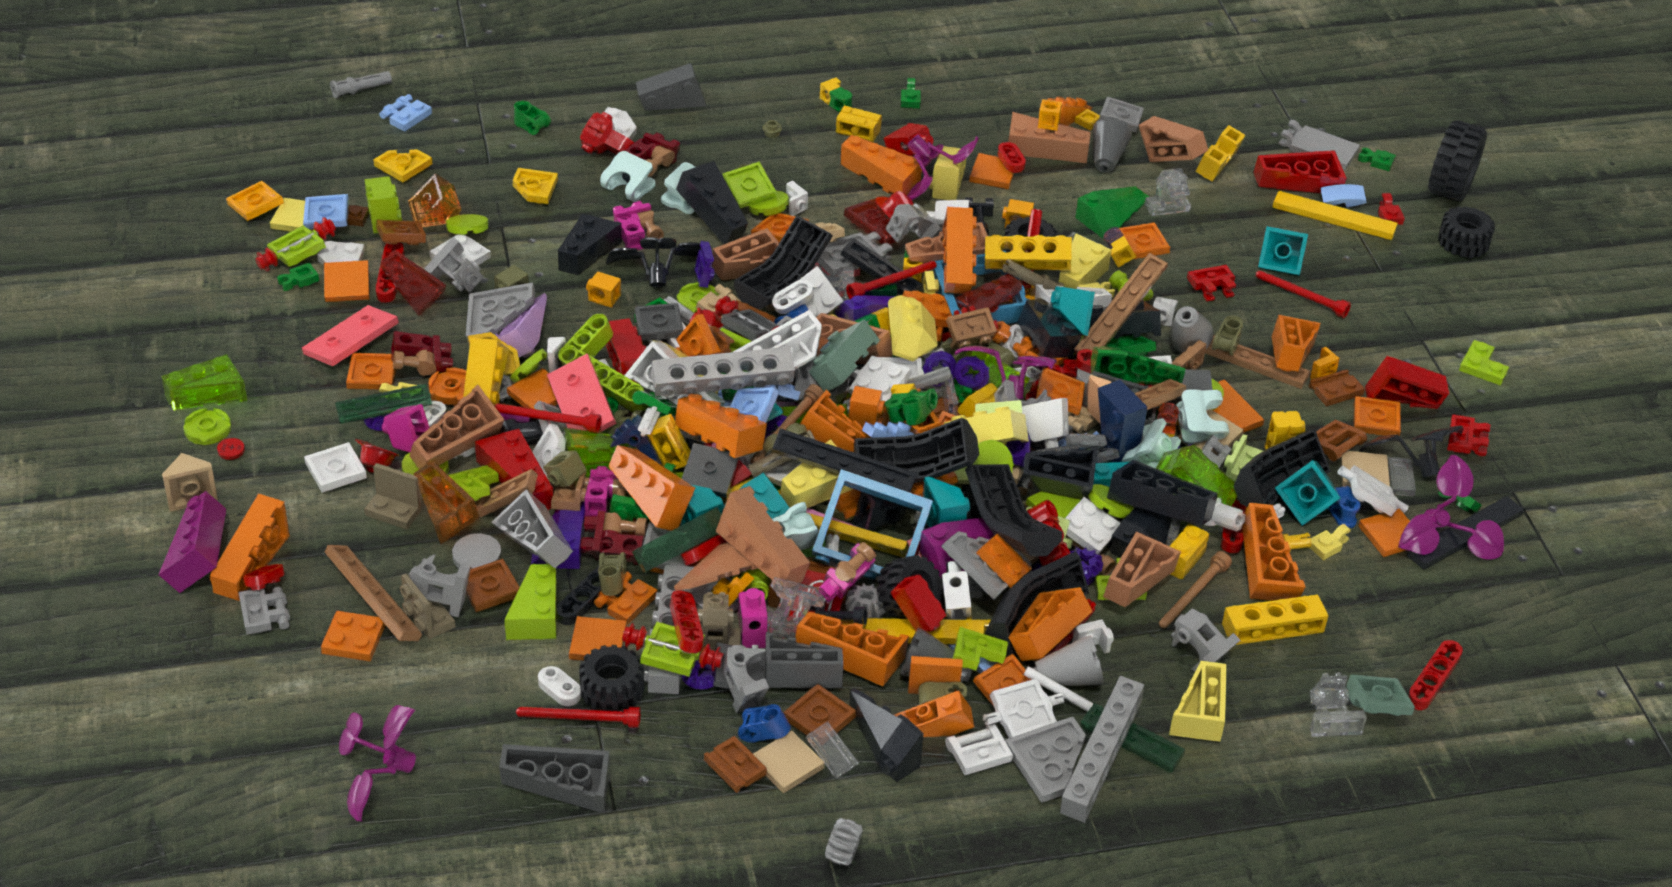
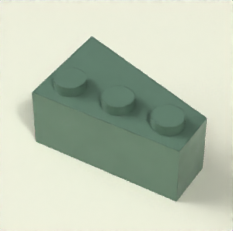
[809,319,880,392]

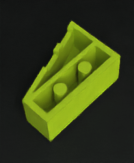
[364,176,402,234]
[504,564,557,640]

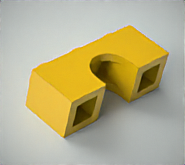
[1195,125,1246,182]

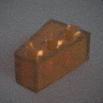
[413,461,479,544]

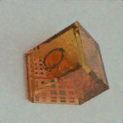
[408,174,462,228]

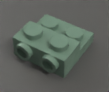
[1345,675,1415,716]

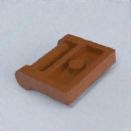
[1316,420,1367,461]

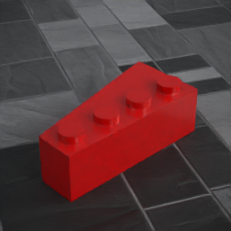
[1253,150,1347,194]
[606,318,646,383]
[475,429,553,510]

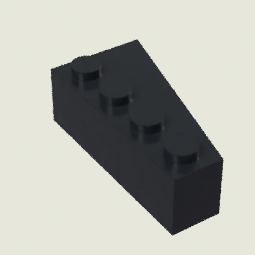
[676,161,748,244]
[1107,460,1218,526]

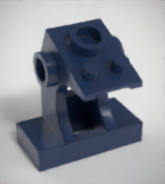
[610,414,662,465]

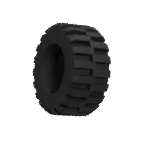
[1428,120,1487,202]

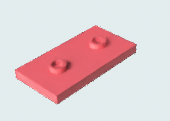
[302,305,399,366]
[547,354,617,445]

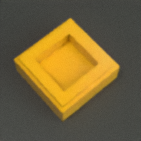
[1074,109,1100,130]

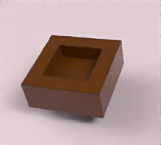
[347,205,369,227]

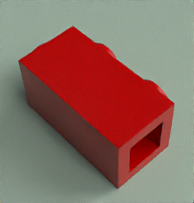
[890,575,946,632]

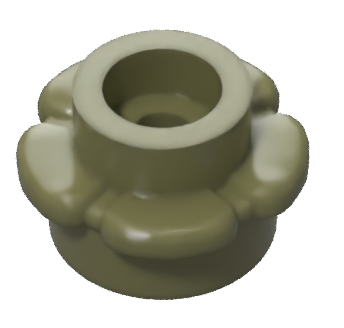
[762,120,782,138]

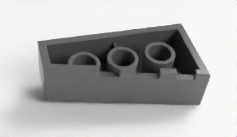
[499,744,610,814]

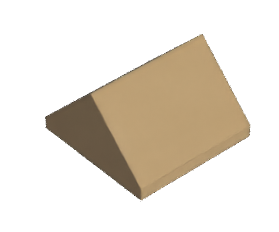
[162,453,218,512]

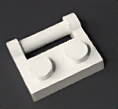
[946,724,1013,775]

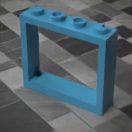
[931,250,1029,324]
[812,469,933,580]

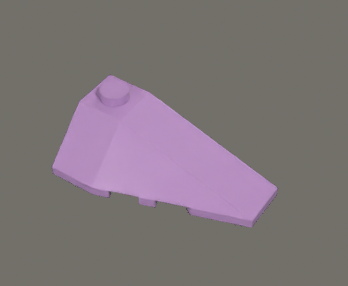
[495,293,547,358]

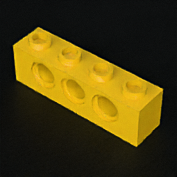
[985,235,1072,270]
[1222,594,1329,645]

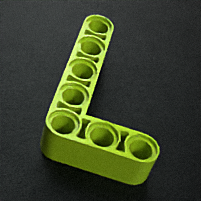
[558,314,649,412]

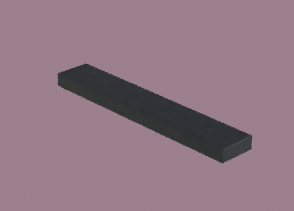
[772,428,917,493]
[1407,496,1524,570]

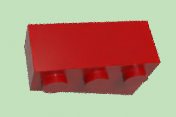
[1365,356,1449,409]

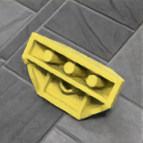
[888,295,938,362]

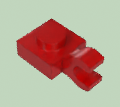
[1378,193,1405,225]

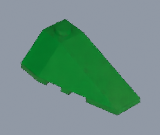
[1075,186,1149,239]
[1090,346,1185,385]

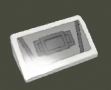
[547,337,566,373]

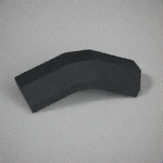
[734,215,833,310]
[854,417,979,483]
[1233,429,1331,507]
[965,464,1062,556]
[985,551,1089,658]

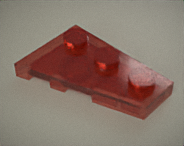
[843,199,896,244]
[380,250,446,316]
[956,274,1022,313]

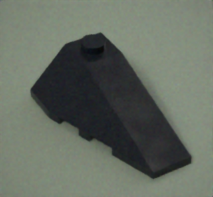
[1110,507,1173,558]
[849,688,924,782]

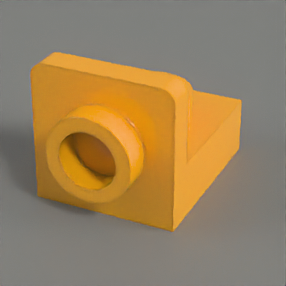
[1310,347,1340,380]
[711,572,754,607]

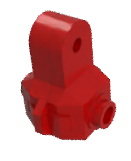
[580,112,634,155]

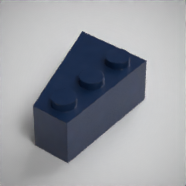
[1098,380,1148,463]

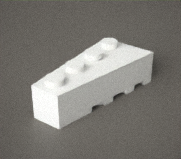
[625,341,726,406]

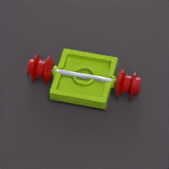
[255,217,336,272]
[622,622,724,677]

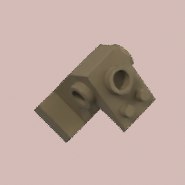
[698,592,740,651]

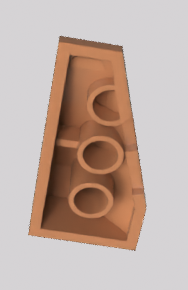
[905,222,988,263]
[674,542,757,591]

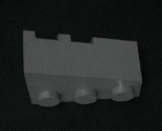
[636,63,706,111]

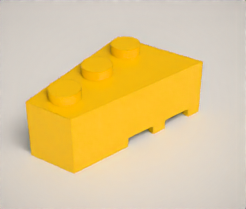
[463,338,509,405]

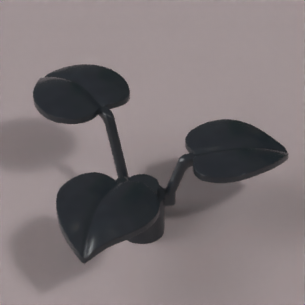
[606,237,702,287]
[1359,425,1464,477]

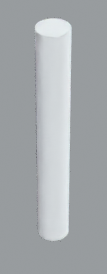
[1023,666,1095,713]

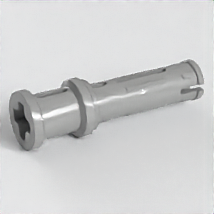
[330,71,392,98]

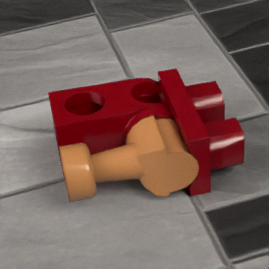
[624,132,680,177]
[391,331,453,376]
[580,510,648,566]

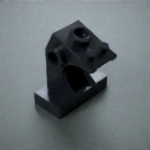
[852,492,907,532]

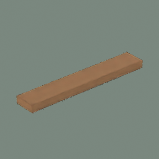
[1075,253,1168,360]
[1205,335,1311,389]
[325,545,422,641]

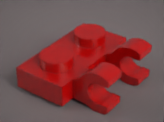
[1187,265,1236,302]
[1447,414,1491,456]

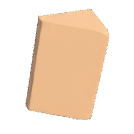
[1087,375,1112,424]

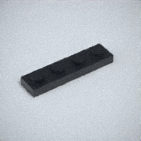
[840,238,923,295]

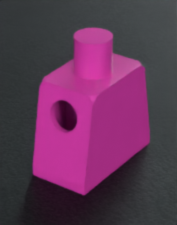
[382,404,430,452]
[738,588,767,648]

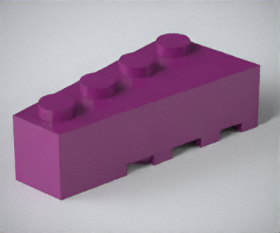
[158,491,226,593]

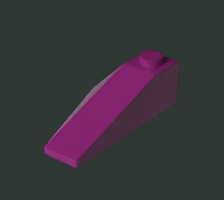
[920,518,995,579]

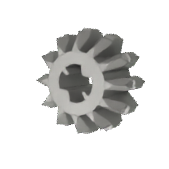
[845,582,886,618]
[825,818,863,866]

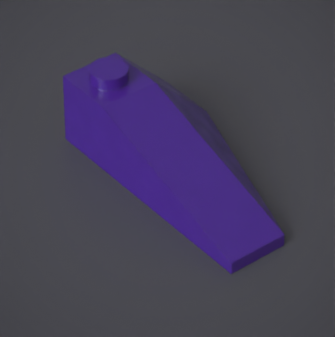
[835,295,896,321]
[531,502,585,569]

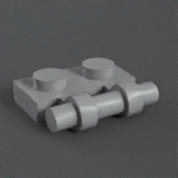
[239,587,290,635]

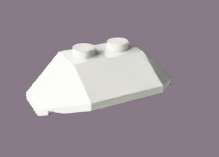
[733,310,822,372]

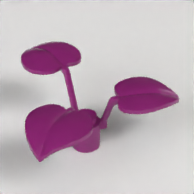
[907,135,979,200]
[955,346,1057,399]
[1398,455,1504,559]
[339,705,416,822]

